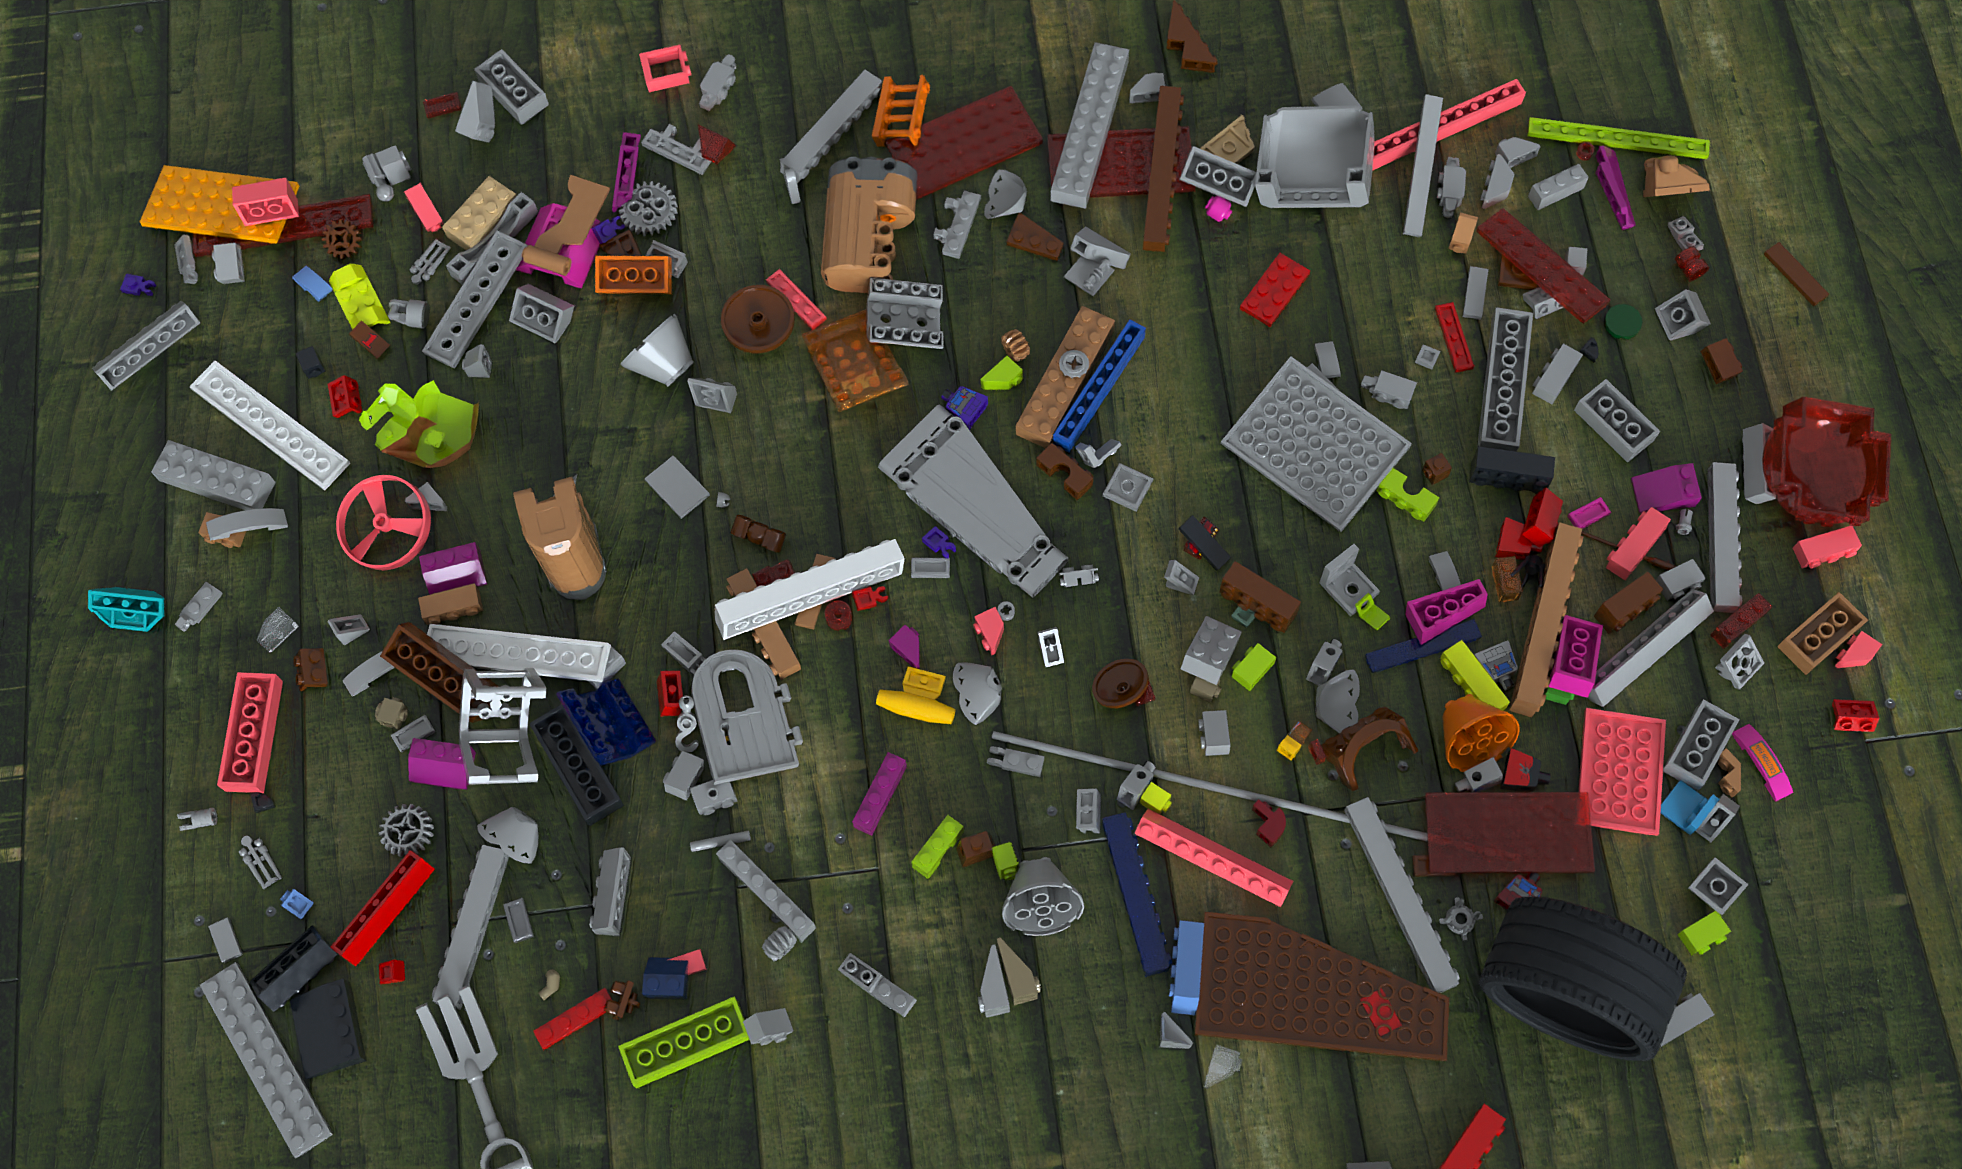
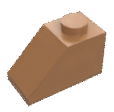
[1449,212,1478,254]

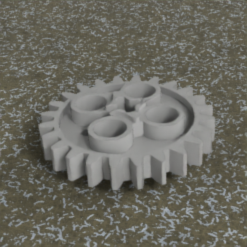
[619,181,678,236]

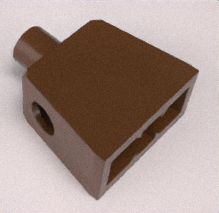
[956,831,996,867]

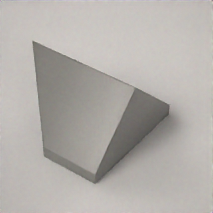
[1160,1012,1193,1049]

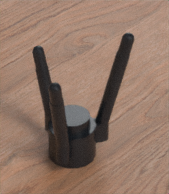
[1510,555,1546,593]

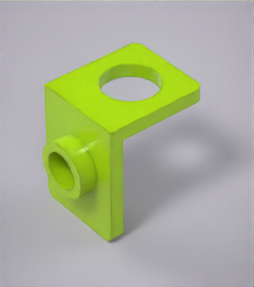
[1355,593,1390,630]

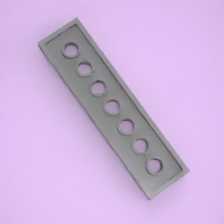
[422,231,528,369]

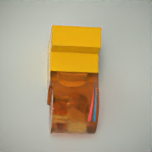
[1277,721,1312,761]

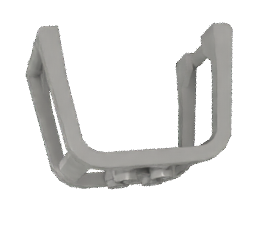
[459,668,546,785]

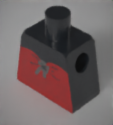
[1500,748,1551,792]

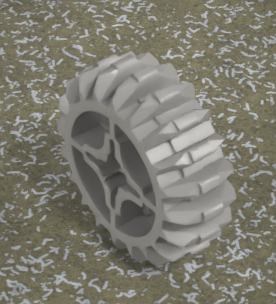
[379,804,434,857]

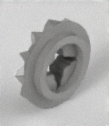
[1059,350,1089,378]

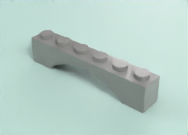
[446,192,538,285]
[716,840,816,942]

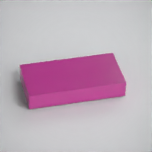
[1567,497,1611,529]

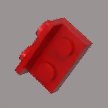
[328,375,362,418]
[1832,699,1879,732]

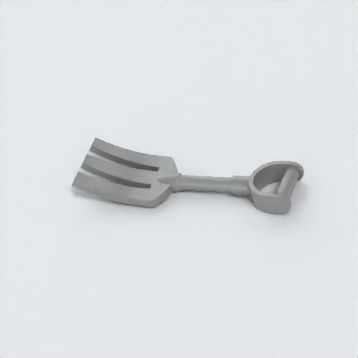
[416,984,534,1169]

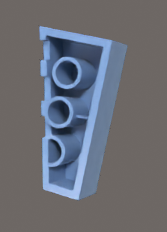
[1169,921,1204,1015]

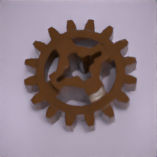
[321,219,363,259]

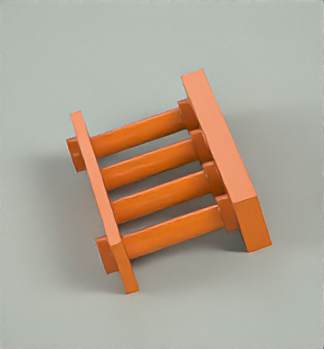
[872,75,930,147]

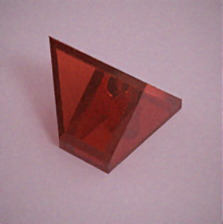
[698,124,736,164]

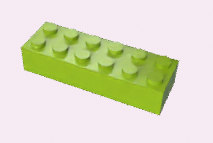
[618,996,749,1088]

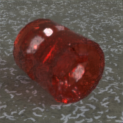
[1675,246,1710,281]

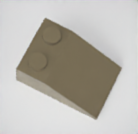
[997,938,1040,1005]

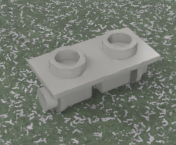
[1058,564,1099,587]

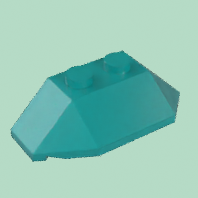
[88,587,164,632]

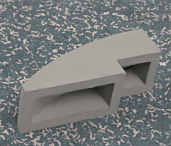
[661,631,720,677]

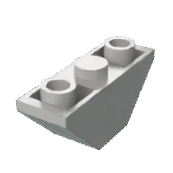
[1480,154,1515,209]

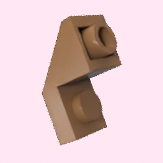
[1717,748,1741,798]

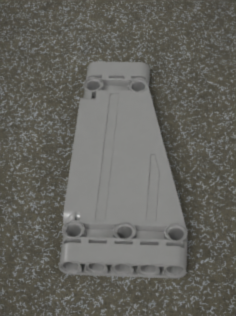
[878,405,1069,598]

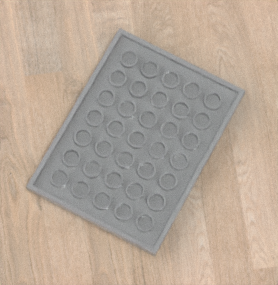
[1221,356,1412,532]

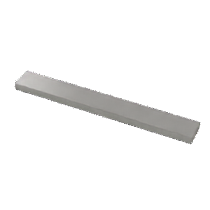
[1403,94,1443,237]

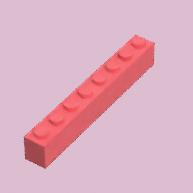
[1135,809,1293,907]

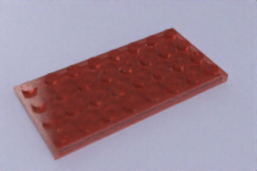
[885,86,1043,199]
[1048,126,1195,198]
[1425,792,1595,873]

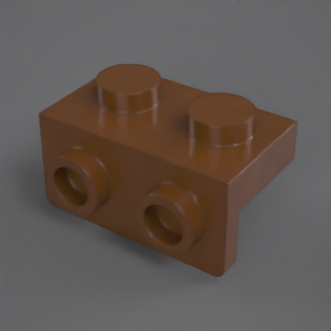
[293,648,328,691]

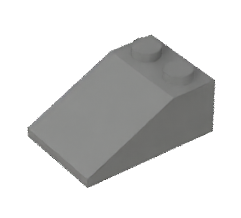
[455,81,495,142]
[688,378,737,413]
[978,945,1010,1018]

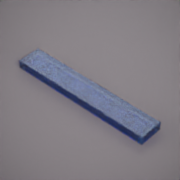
[1365,619,1482,673]

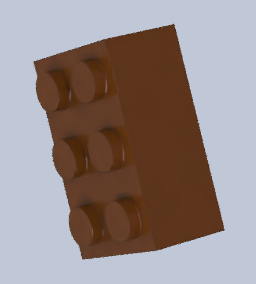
[1594,572,1663,634]

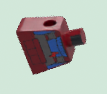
[1493,871,1543,910]

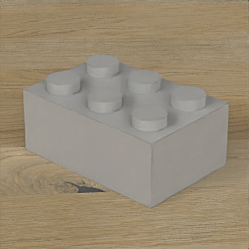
[1181,616,1242,685]

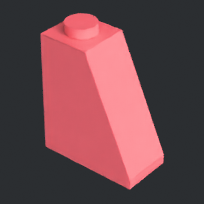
[405,183,443,232]

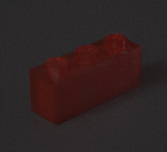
[1711,593,1772,649]

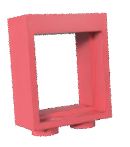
[639,45,691,92]

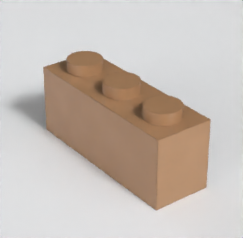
[418,583,483,625]

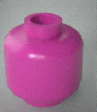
[1205,195,1232,222]

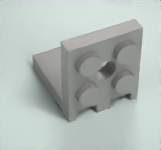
[1319,544,1380,617]

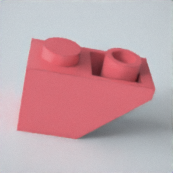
[973,607,1004,655]
[1835,631,1882,668]

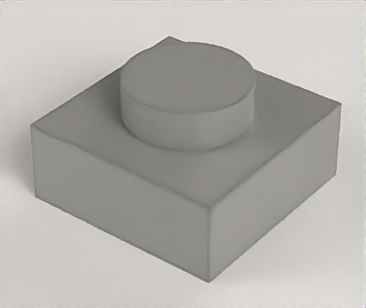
[1415,344,1440,370]

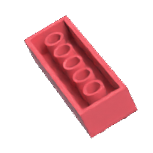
[217,672,283,793]

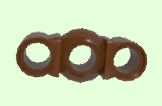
[730,514,787,552]

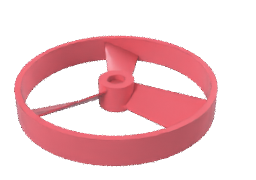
[336,475,431,570]

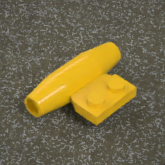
[876,666,956,724]

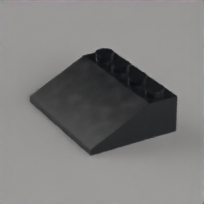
[290,978,367,1080]

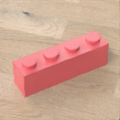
[1606,507,1671,581]

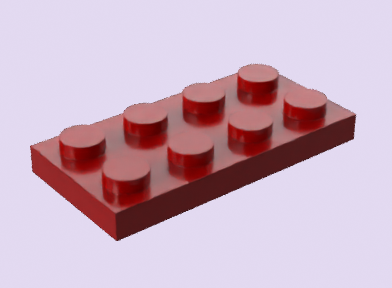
[1240,253,1310,327]

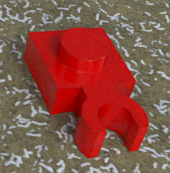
[852,586,888,611]

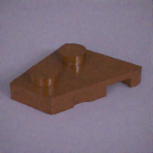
[599,230,642,256]

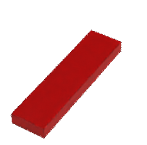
[1434,302,1474,373]

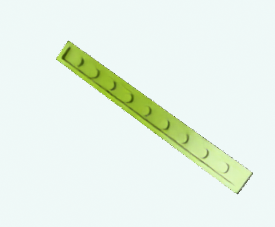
[1527,117,1710,159]

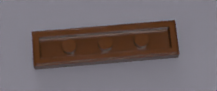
[1764,242,1829,307]

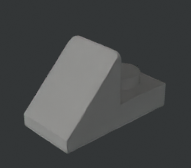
[1164,560,1199,595]

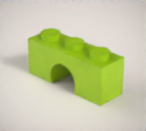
[1376,468,1439,522]
[911,815,964,879]

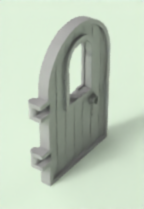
[691,650,803,785]

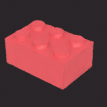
[232,178,299,226]

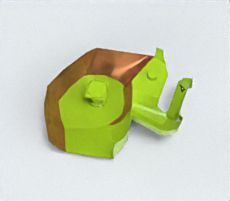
[359,380,479,468]

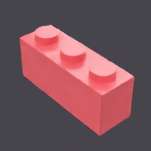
[1793,525,1862,569]

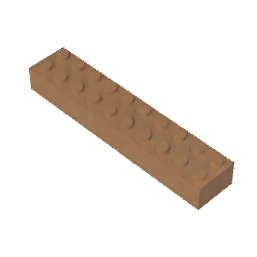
[1509,522,1584,717]

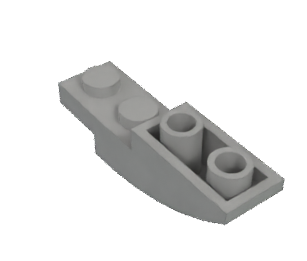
[838,953,917,1018]

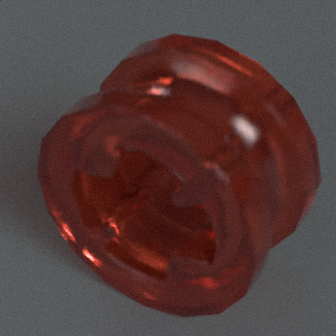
[1576,142,1595,160]

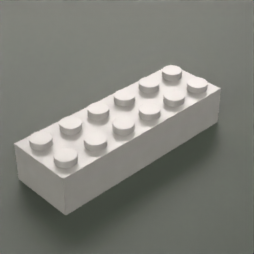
[151,440,276,510]

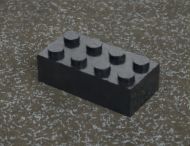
[1469,446,1555,494]

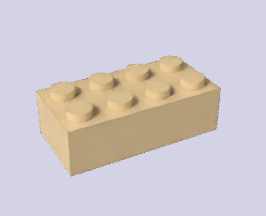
[442,176,517,250]

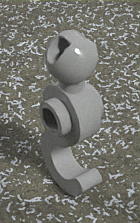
[675,695,699,753]

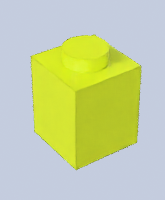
[1140,782,1172,815]

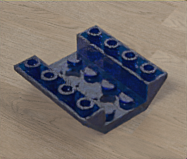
[556,678,656,766]

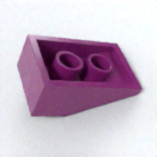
[1631,463,1702,513]

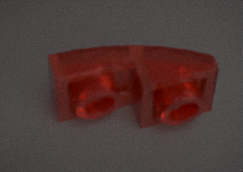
[752,559,795,587]

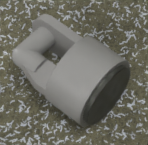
[388,299,430,329]

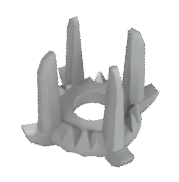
[1439,897,1483,940]

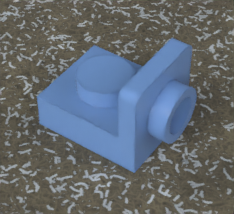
[280,889,314,919]

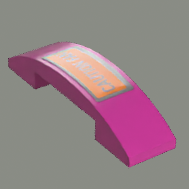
[1732,724,1793,802]

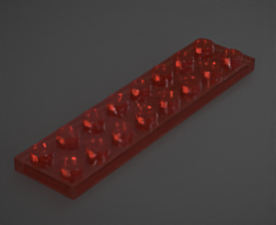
[1476,208,1610,324]

